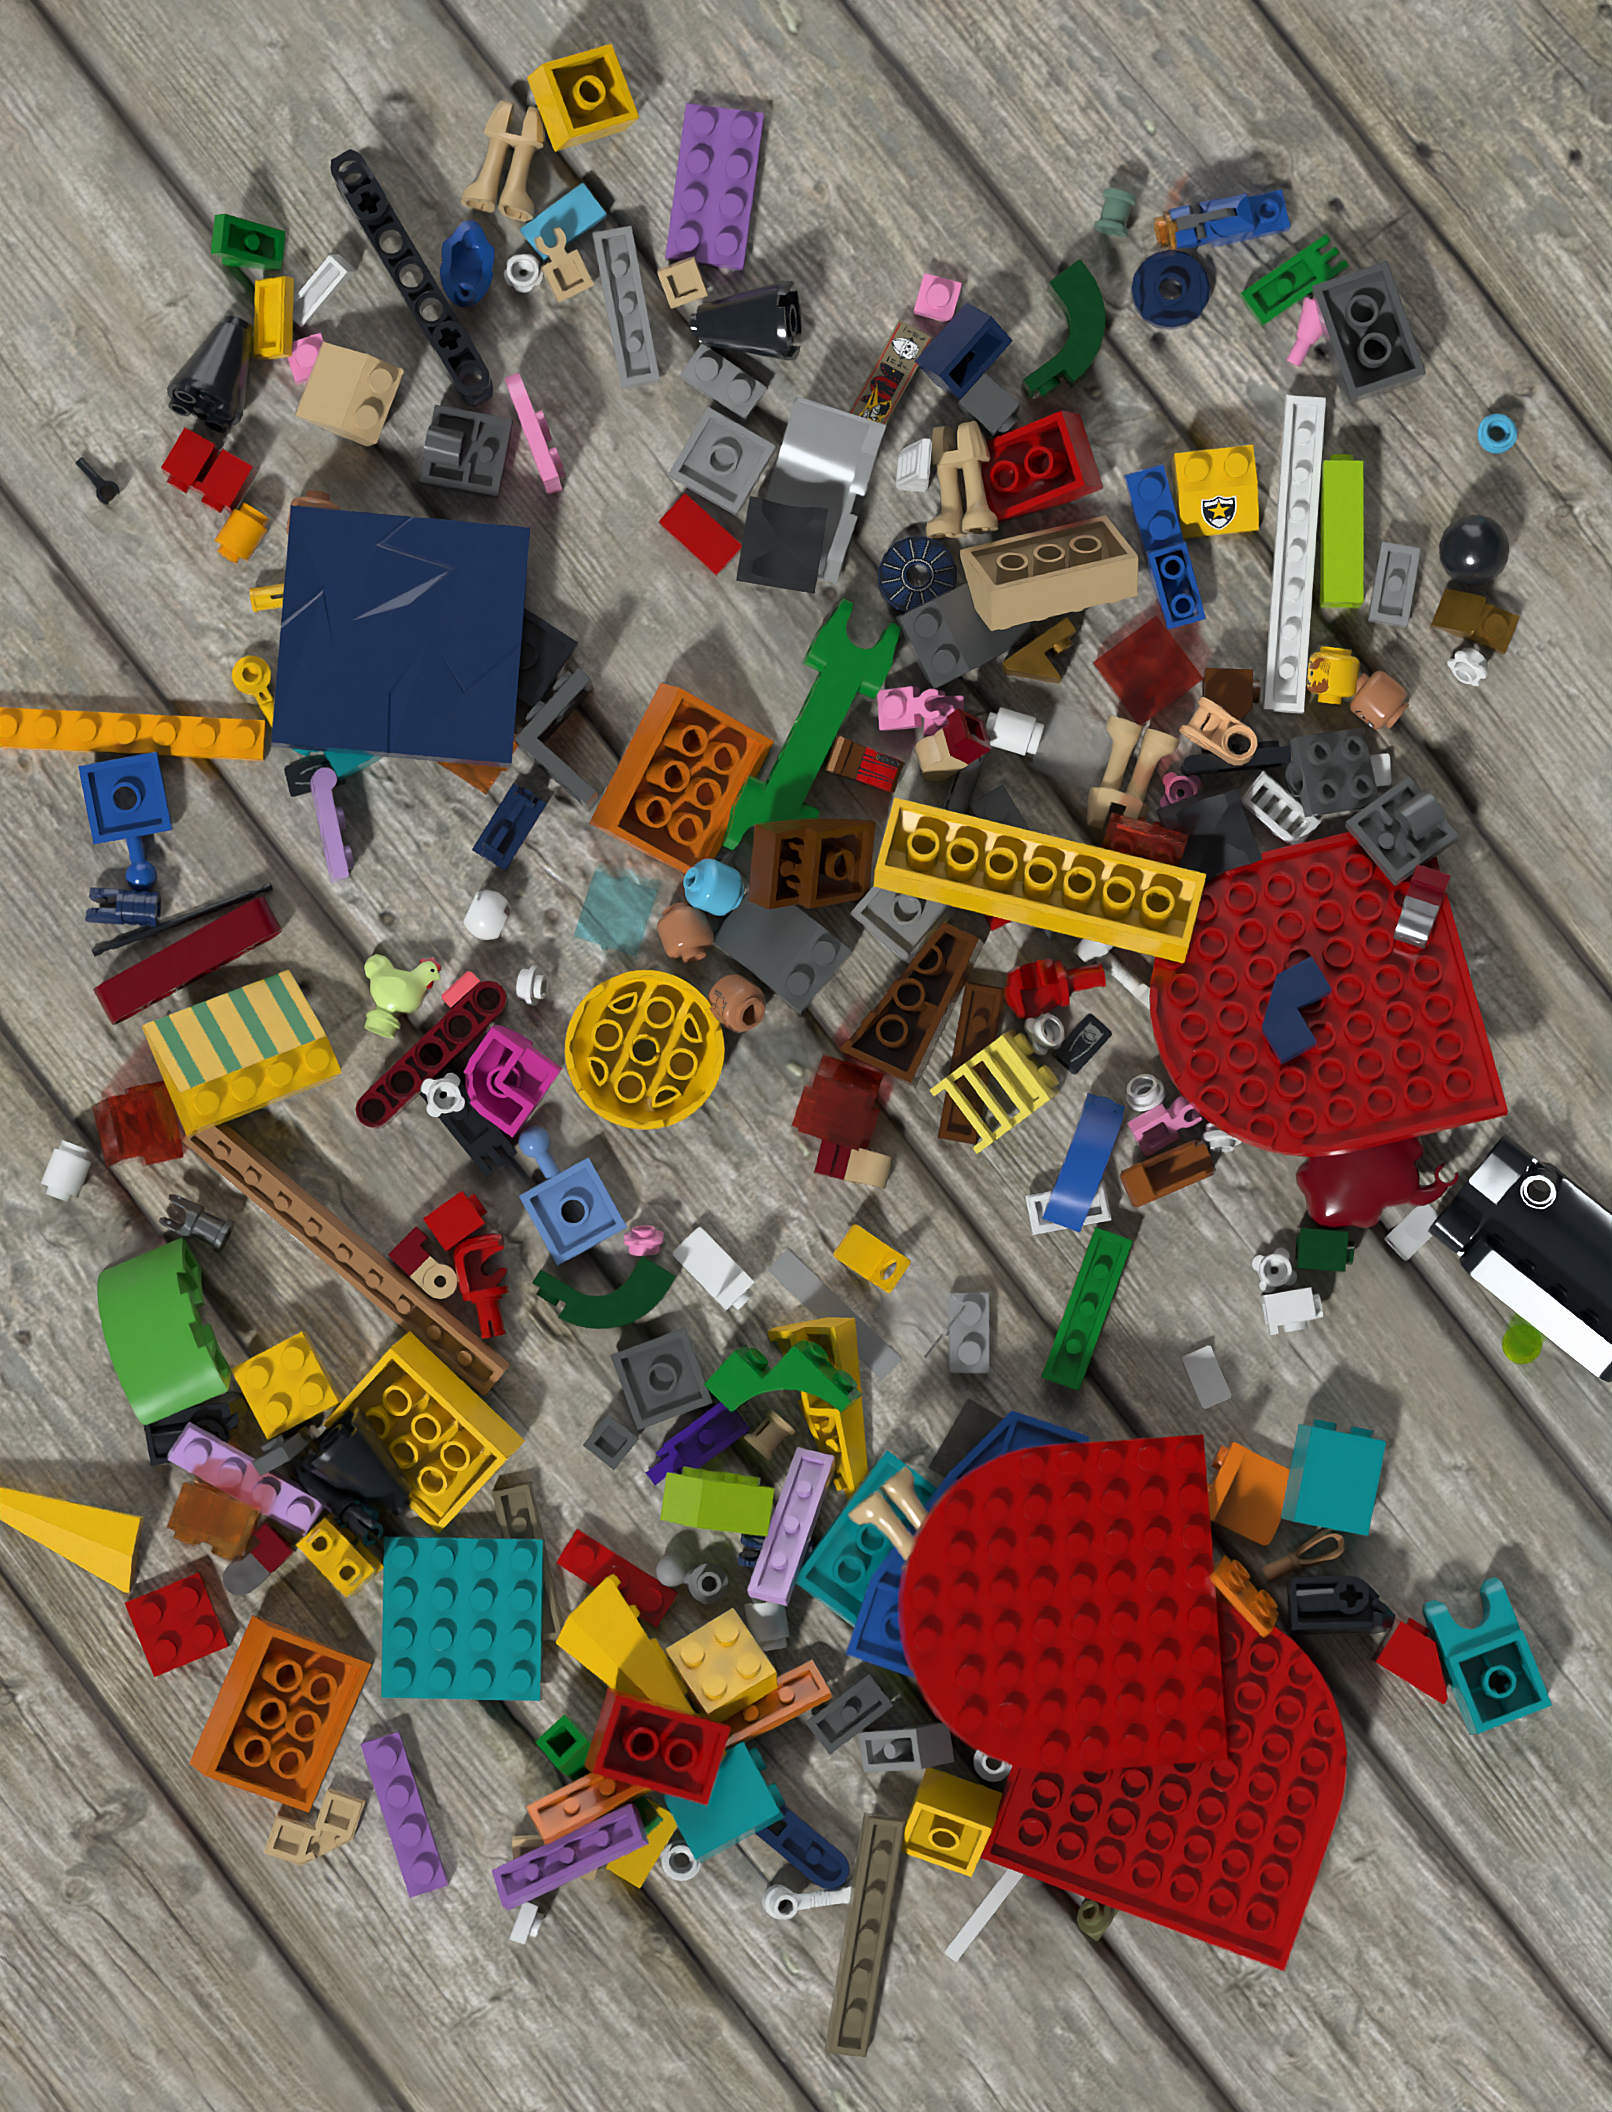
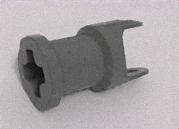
[159,1194,235,1253]

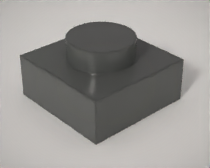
[583,1414,639,1470]

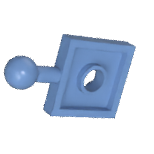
[519,1126,627,1266]

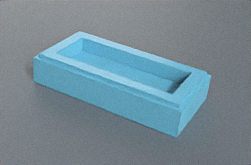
[520,183,607,263]

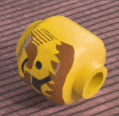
[1306,646,1360,705]

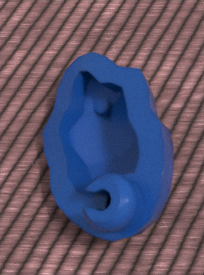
[440,220,494,307]

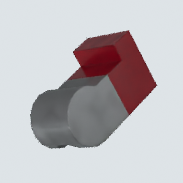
[1393,864,1451,949]
[222,1522,296,1596]

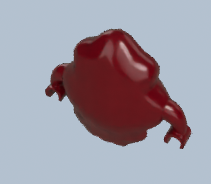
[1295,1136,1459,1230]

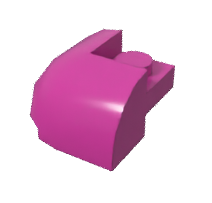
[464,1025,563,1137]

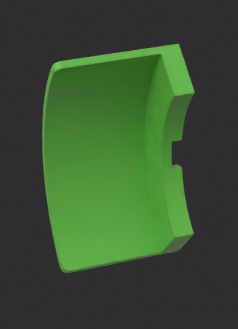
[97,1237,232,1425]

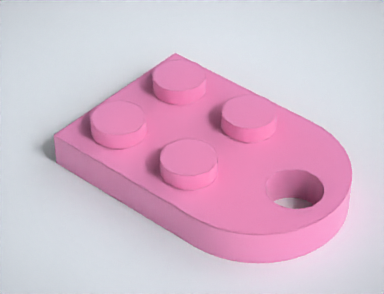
[504,372,566,496]

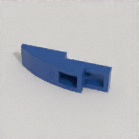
[1124,464,1206,630]

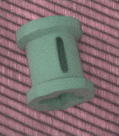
[1094,188,1138,238]

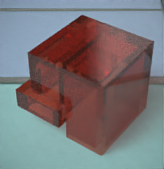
[792,1054,884,1151]
[92,1080,184,1168]

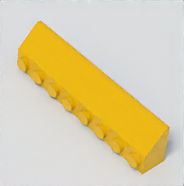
[873,797,1206,963]

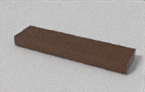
[937,981,1004,1145]

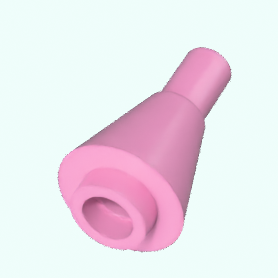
[1286,297,1323,367]

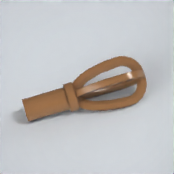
[1262,1528,1345,1582]

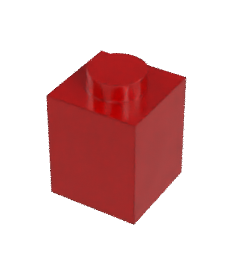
[423,1191,488,1252]

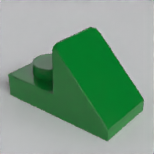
[211,214,286,271]

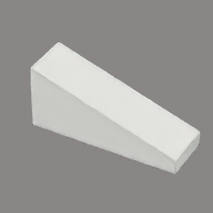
[293,254,357,327]

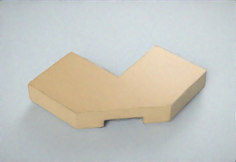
[264,1788,366,1866]

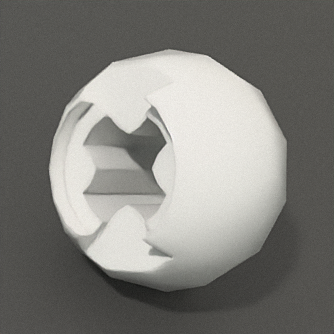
[463,890,511,940]

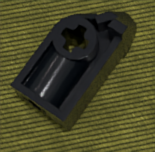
[144,1391,250,1466]
[1286,1576,1395,1635]

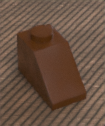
[1201,668,1260,752]

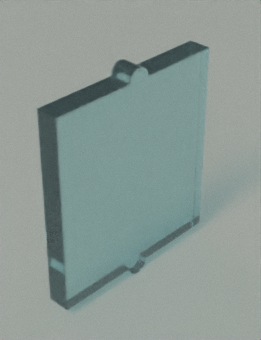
[574,870,657,957]

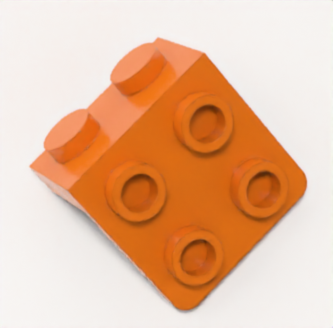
[1207,1441,1290,1545]
[1210,1555,1279,1637]

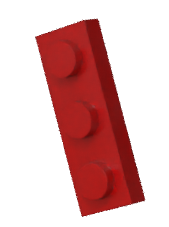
[556,1529,678,1627]

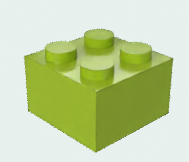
[660,1467,774,1537]

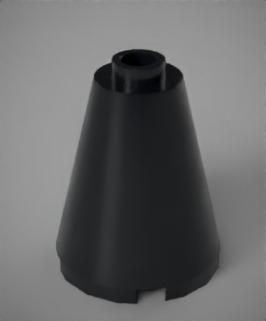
[690,281,802,361]
[302,1407,413,1516]

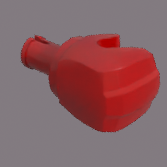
[1004,959,1106,1019]
[453,1233,510,1339]

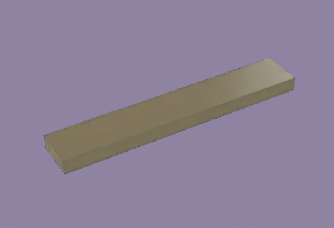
[825,1812,906,2057]

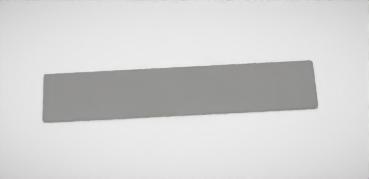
[768,1249,902,1380]

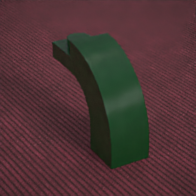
[1021,259,1106,399]
[532,1256,677,1329]

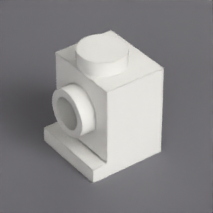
[1260,1287,1323,1335]

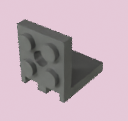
[514,668,599,811]

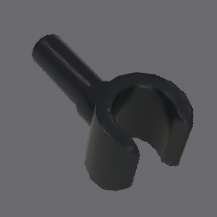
[75,457,120,505]

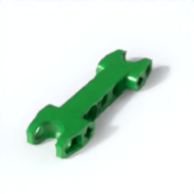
[721,598,901,851]

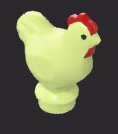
[364,954,441,1039]

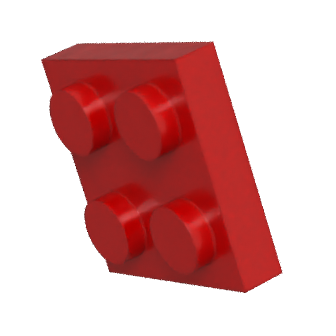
[124,1572,230,1677]

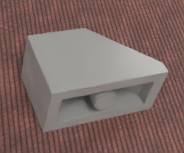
[858,1722,954,1773]

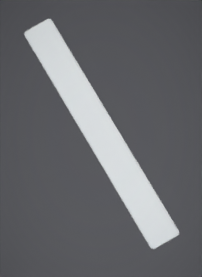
[944,1869,1024,1962]

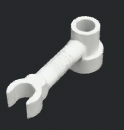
[1072,939,1150,1009]
[762,1879,853,1919]

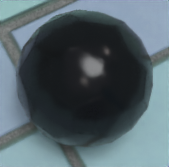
[1439,515,1510,585]

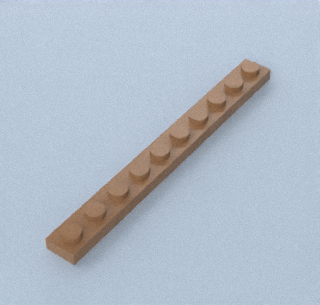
[181,1122,511,1397]

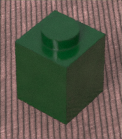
[1294,1228,1355,1272]

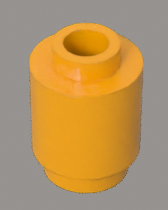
[214,503,270,564]

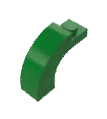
[535,1714,664,1835]

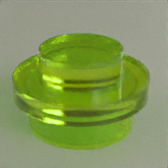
[1502,1324,1542,1364]

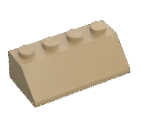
[960,515,1138,631]

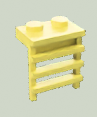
[929,1029,1060,1154]

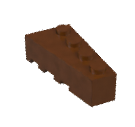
[839,922,984,1088]

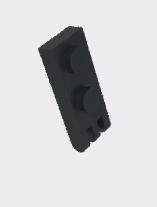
[1181,740,1291,776]
[420,1069,518,1177]

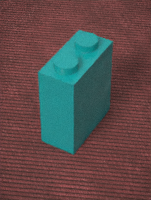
[1281,1419,1386,1536]
[660,1742,786,1863]

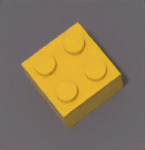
[527,43,640,152]
[231,1331,343,1440]
[665,1608,778,1723]

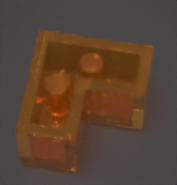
[166,1480,263,1561]

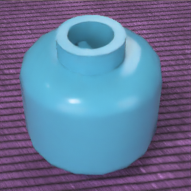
[683,859,744,916]

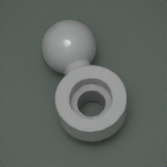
[656,1555,728,1604]

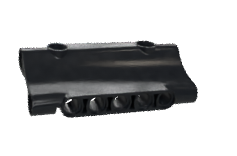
[1428,1134,1612,1382]

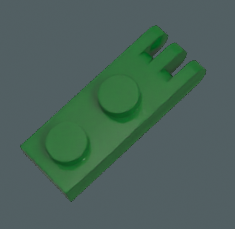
[1240,234,1350,328]

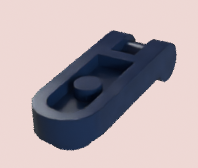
[755,1804,849,1889]

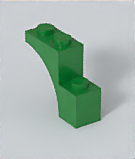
[703,1339,862,1413]

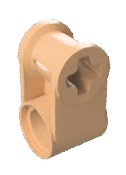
[1179,697,1257,765]

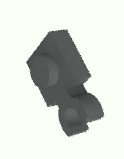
[252,1426,313,1476]

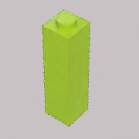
[1320,454,1364,608]

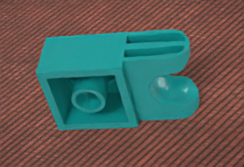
[1422,1577,1552,1735]

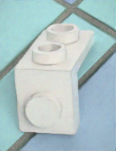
[673,1227,755,1311]

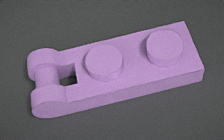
[310,767,354,883]

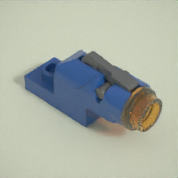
[1153,189,1291,251]

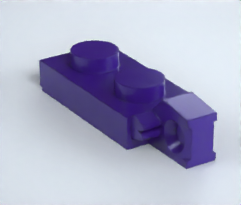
[646,1402,751,1485]

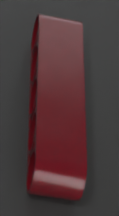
[93,896,283,1025]
[355,980,509,1129]

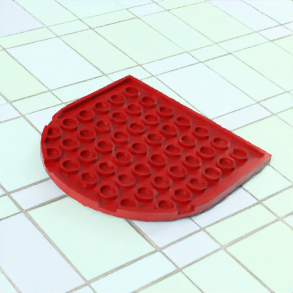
[1149,832,1508,1157]
[898,1434,1228,1773]
[980,1602,1348,1971]

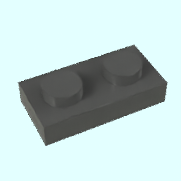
[805,1673,894,1754]

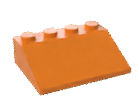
[589,683,774,874]
[189,1615,372,1813]

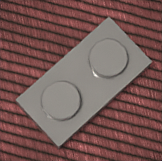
[679,345,767,422]
[1367,542,1421,628]
[949,1293,989,1373]

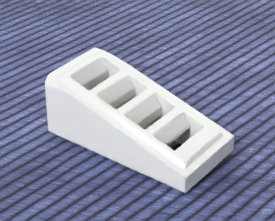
[896,439,932,492]
[1238,770,1321,846]

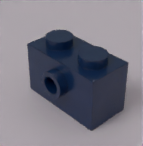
[915,303,1013,400]

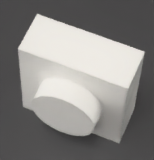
[510,1899,544,1945]

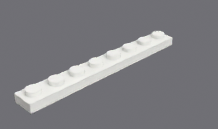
[1263,395,1326,714]

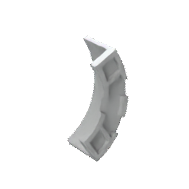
[765,397,887,584]

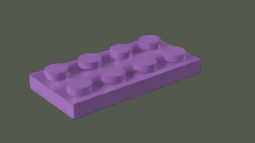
[665,103,764,271]

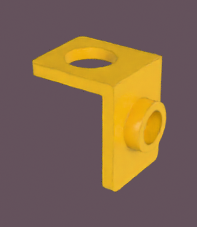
[833,1224,911,1293]

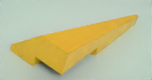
[767,1317,868,1500]
[0,1486,144,1593]
[555,1574,727,1762]

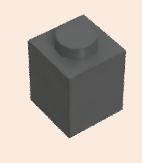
[957,373,1020,439]

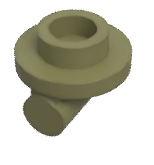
[1077,1899,1120,1941]

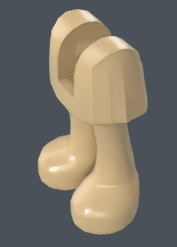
[461,100,545,221]
[926,421,998,539]
[1087,716,1180,840]
[848,1466,927,1570]

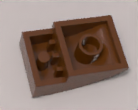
[748,819,876,910]

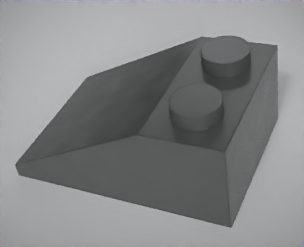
[1311,261,1426,406]
[895,582,1037,689]
[713,892,852,1015]

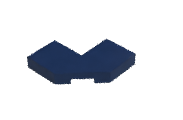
[1261,956,1332,1065]

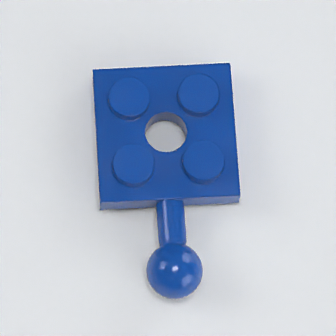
[78,751,173,892]

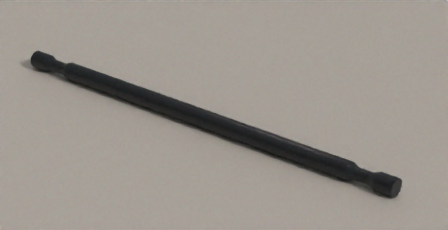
[92,883,273,957]

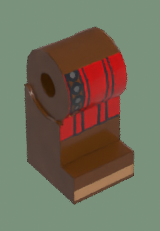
[825,735,905,793]

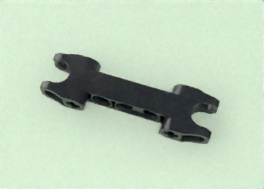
[330,149,494,407]

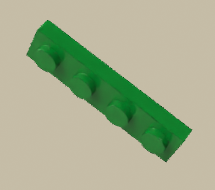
[1041,1227,1133,1391]

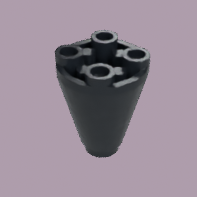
[167,316,254,433]

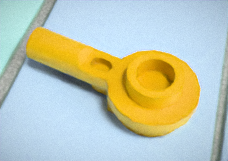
[232,655,275,727]

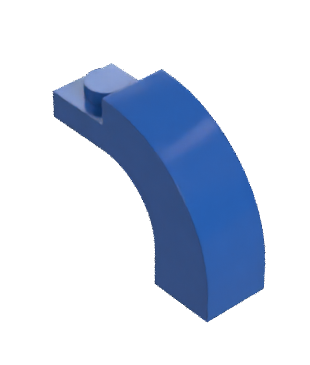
[1042,1093,1125,1233]

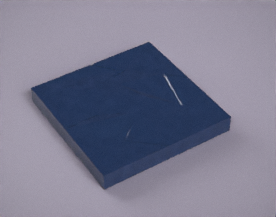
[271,505,530,768]

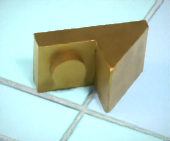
[1430,588,1520,655]
[1001,617,1076,684]

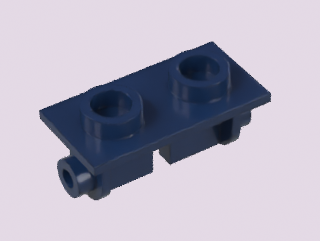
[472,783,547,871]

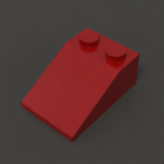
[981,410,1104,524]
[584,1688,731,1805]

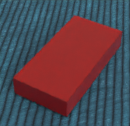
[658,493,742,577]

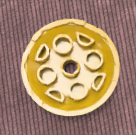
[565,970,725,1130]

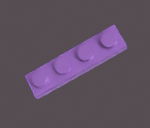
[360,1731,449,1898]
[491,1804,649,1910]

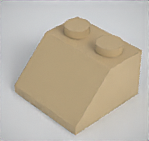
[294,342,405,447]

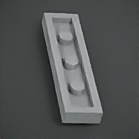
[593,226,660,389]

